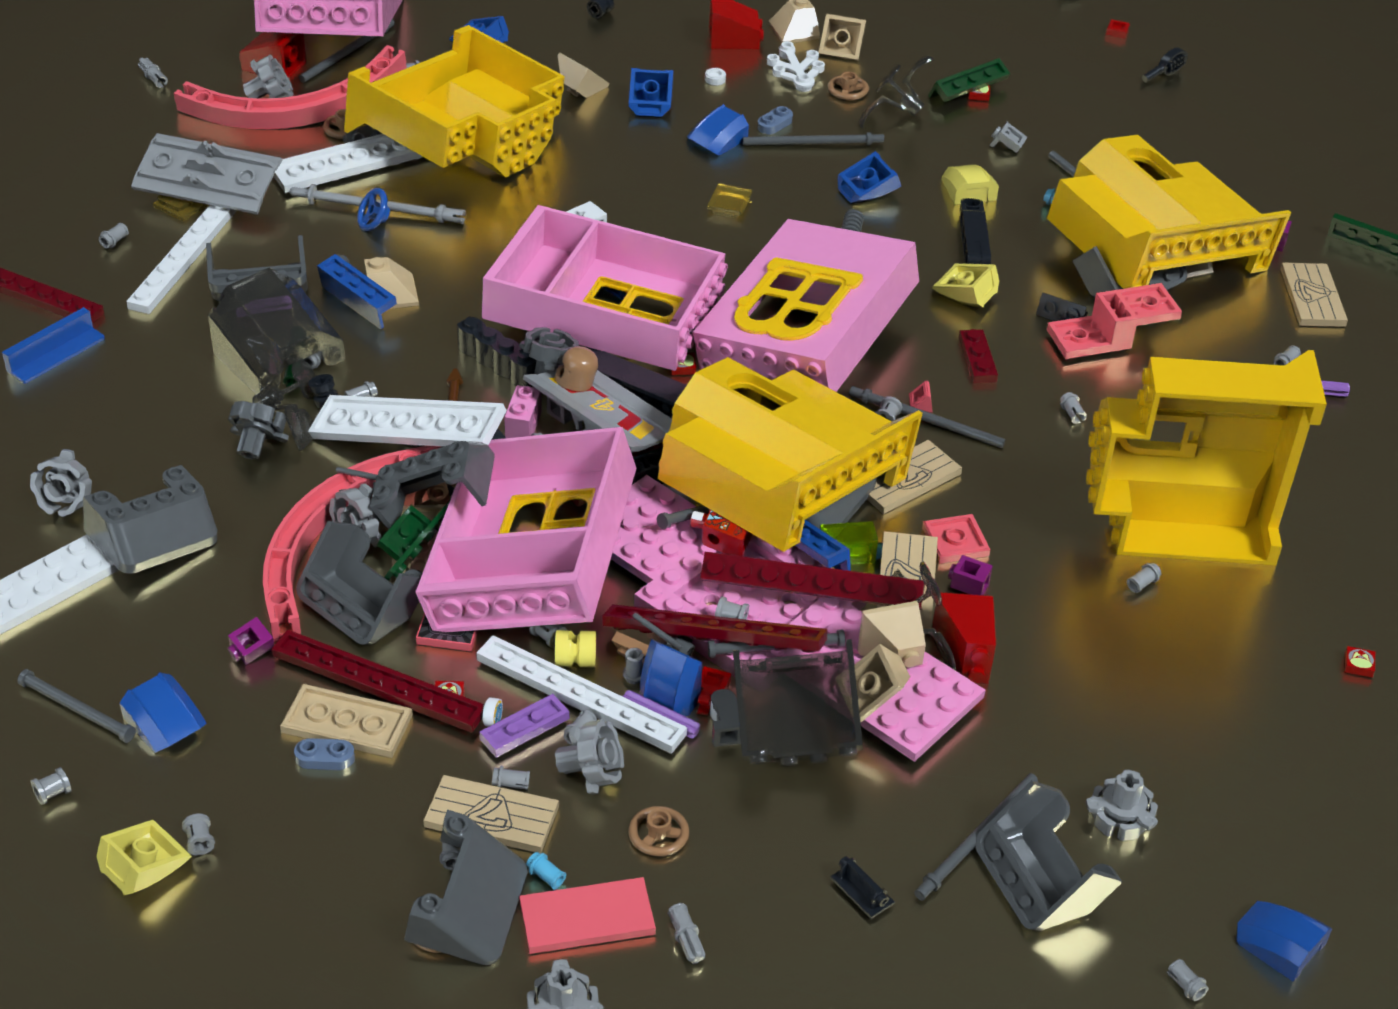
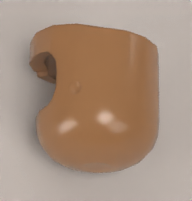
[555,346,598,392]

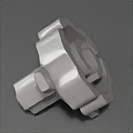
[243,55,293,98]
[30,449,92,517]
[329,483,382,548]
[555,719,624,794]
[1085,770,1158,841]
[527,960,604,1009]

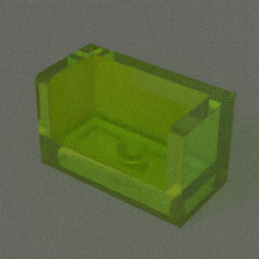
[820,521,878,564]

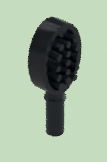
[1142,47,1188,82]

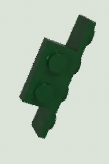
[376,499,451,581]

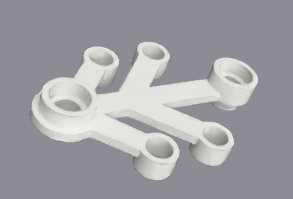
[767,41,825,92]

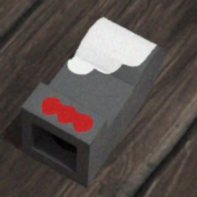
[710,689,744,747]

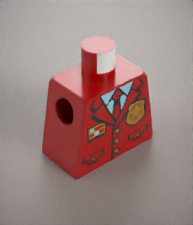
[690,510,752,556]

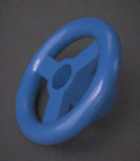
[357,188,390,231]

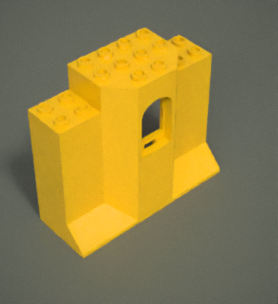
[344,25,565,178]
[1047,135,1291,289]
[1086,350,1327,566]
[657,357,923,552]

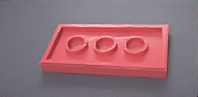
[519,877,656,954]

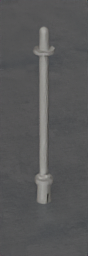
[290,184,466,224]

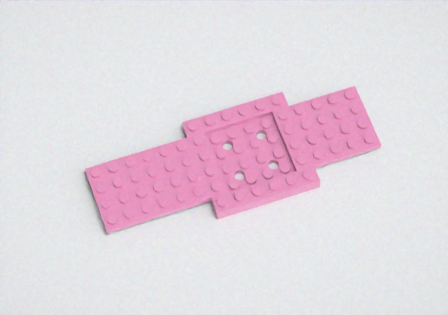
[611,475,985,762]

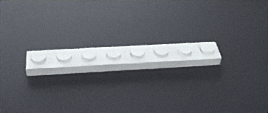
[126,205,237,314]
[476,635,687,754]

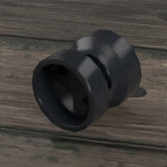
[587,0,614,19]
[309,374,338,408]

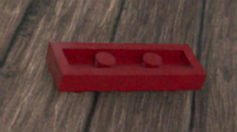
[959,329,998,384]

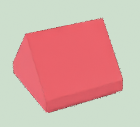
[909,380,932,413]

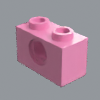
[504,385,542,438]

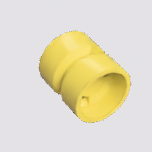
[555,630,596,668]

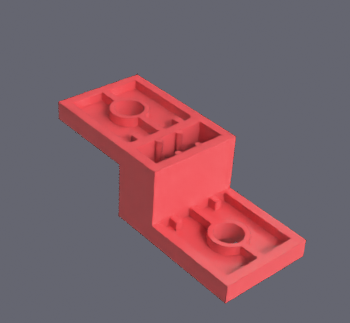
[1047,283,1182,359]

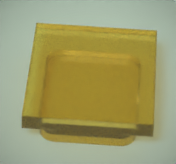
[707,184,752,218]
[153,195,208,222]

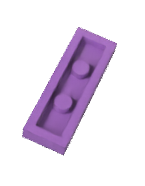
[479,694,569,758]

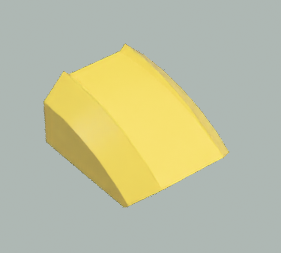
[941,165,999,205]
[932,263,999,307]
[96,820,192,895]

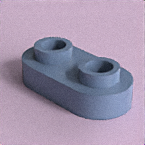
[757,106,793,134]
[294,738,355,770]

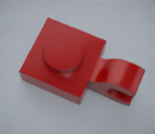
[697,666,731,716]

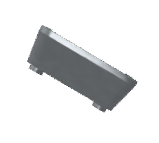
[404,809,528,965]

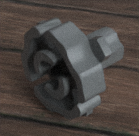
[519,327,579,375]
[228,401,289,460]

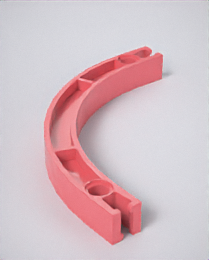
[174,45,407,129]
[263,446,441,642]

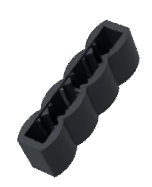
[457,316,537,387]

